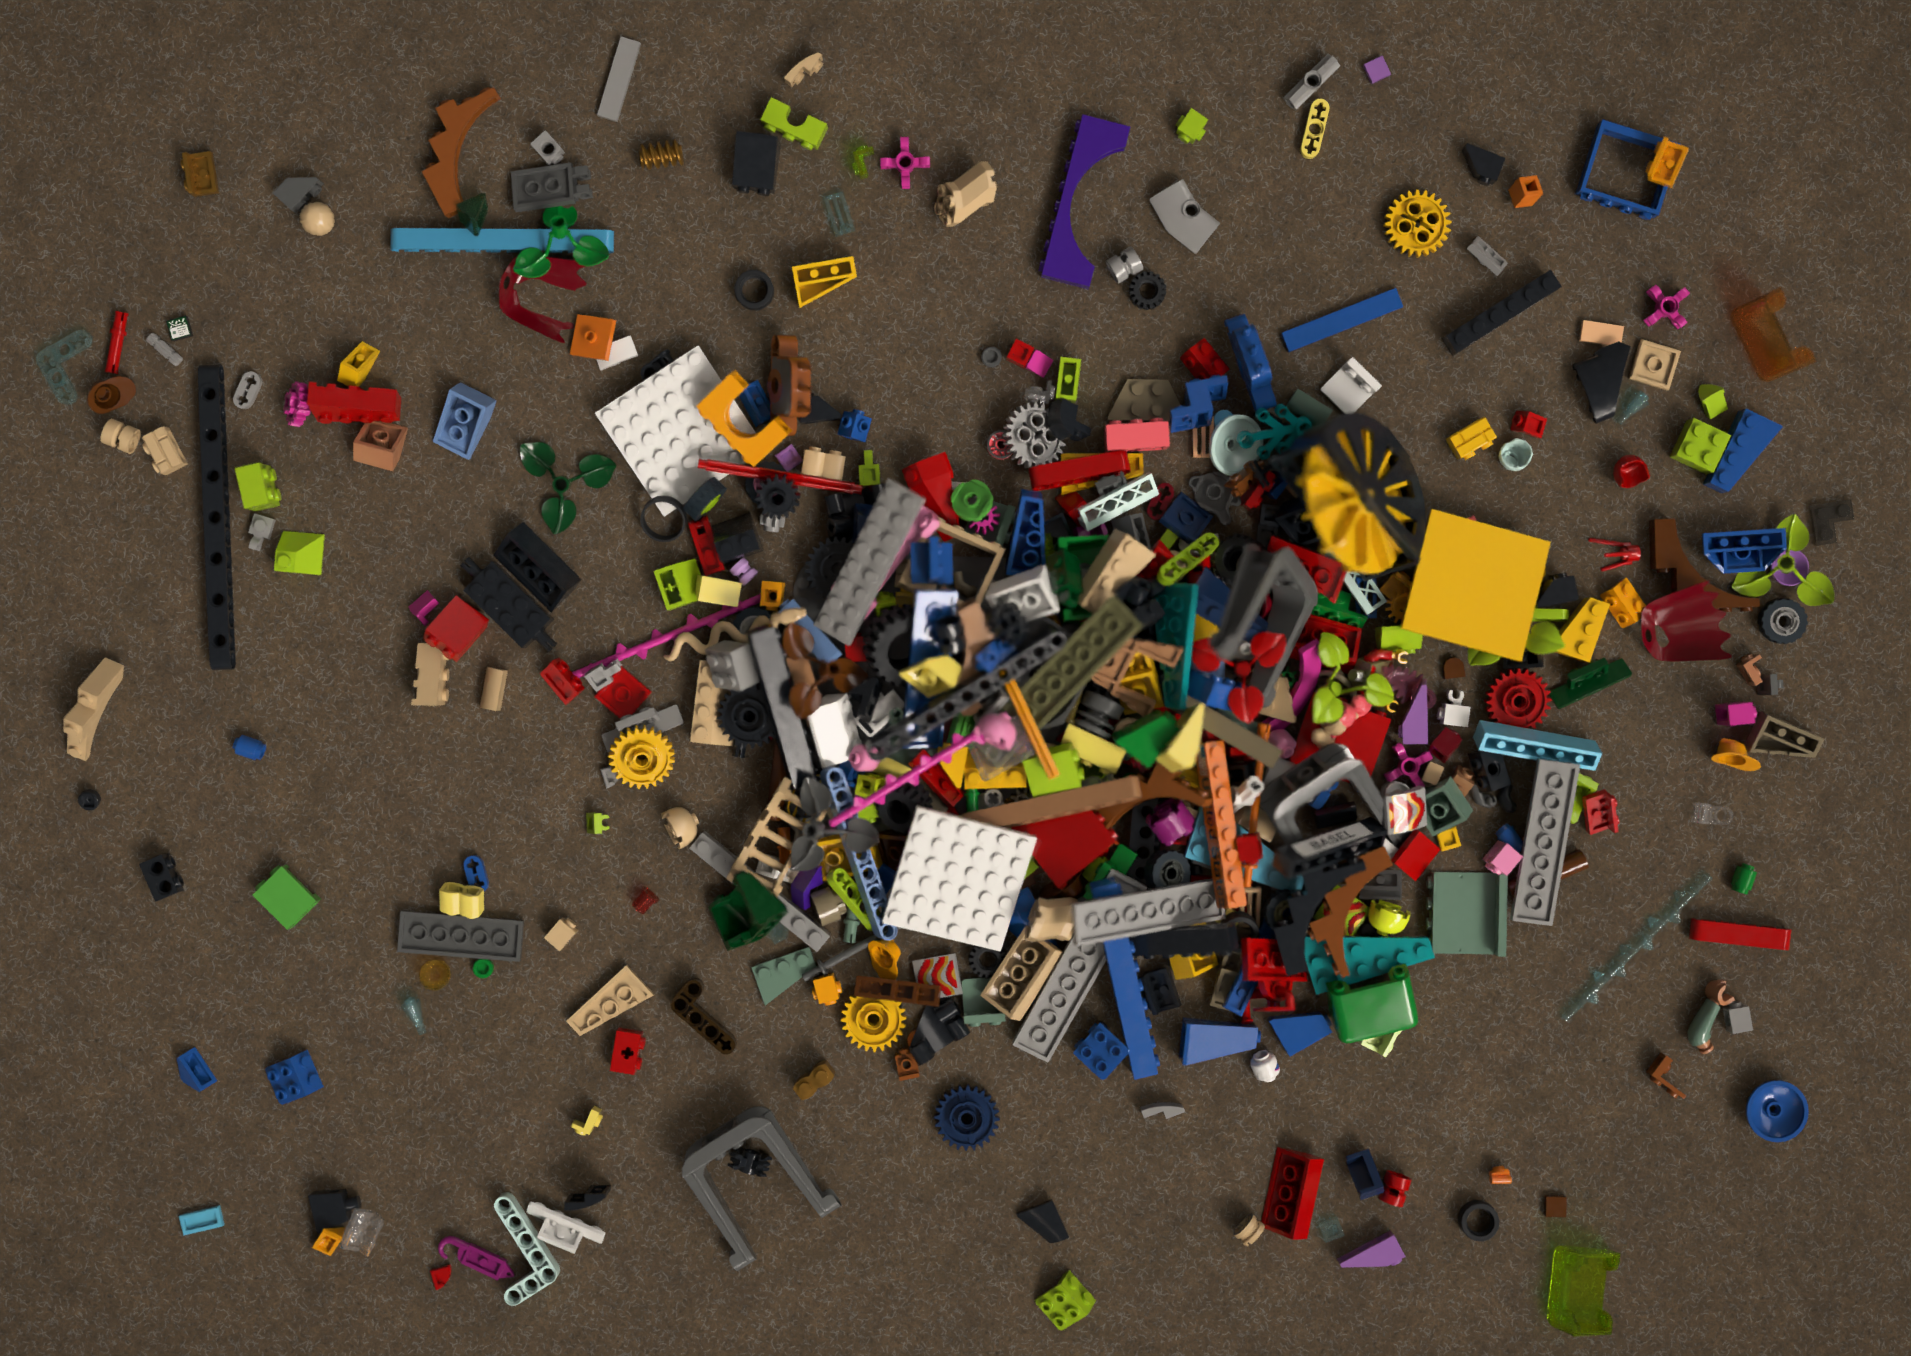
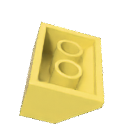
[1060,724,1126,775]

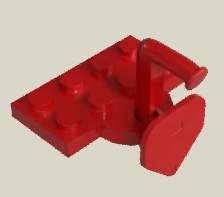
[1241,938,1307,1024]

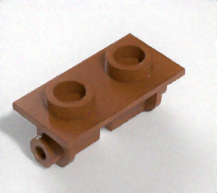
[1224,460,1264,497]

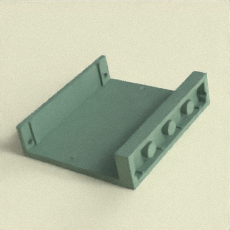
[1425,872,1508,957]

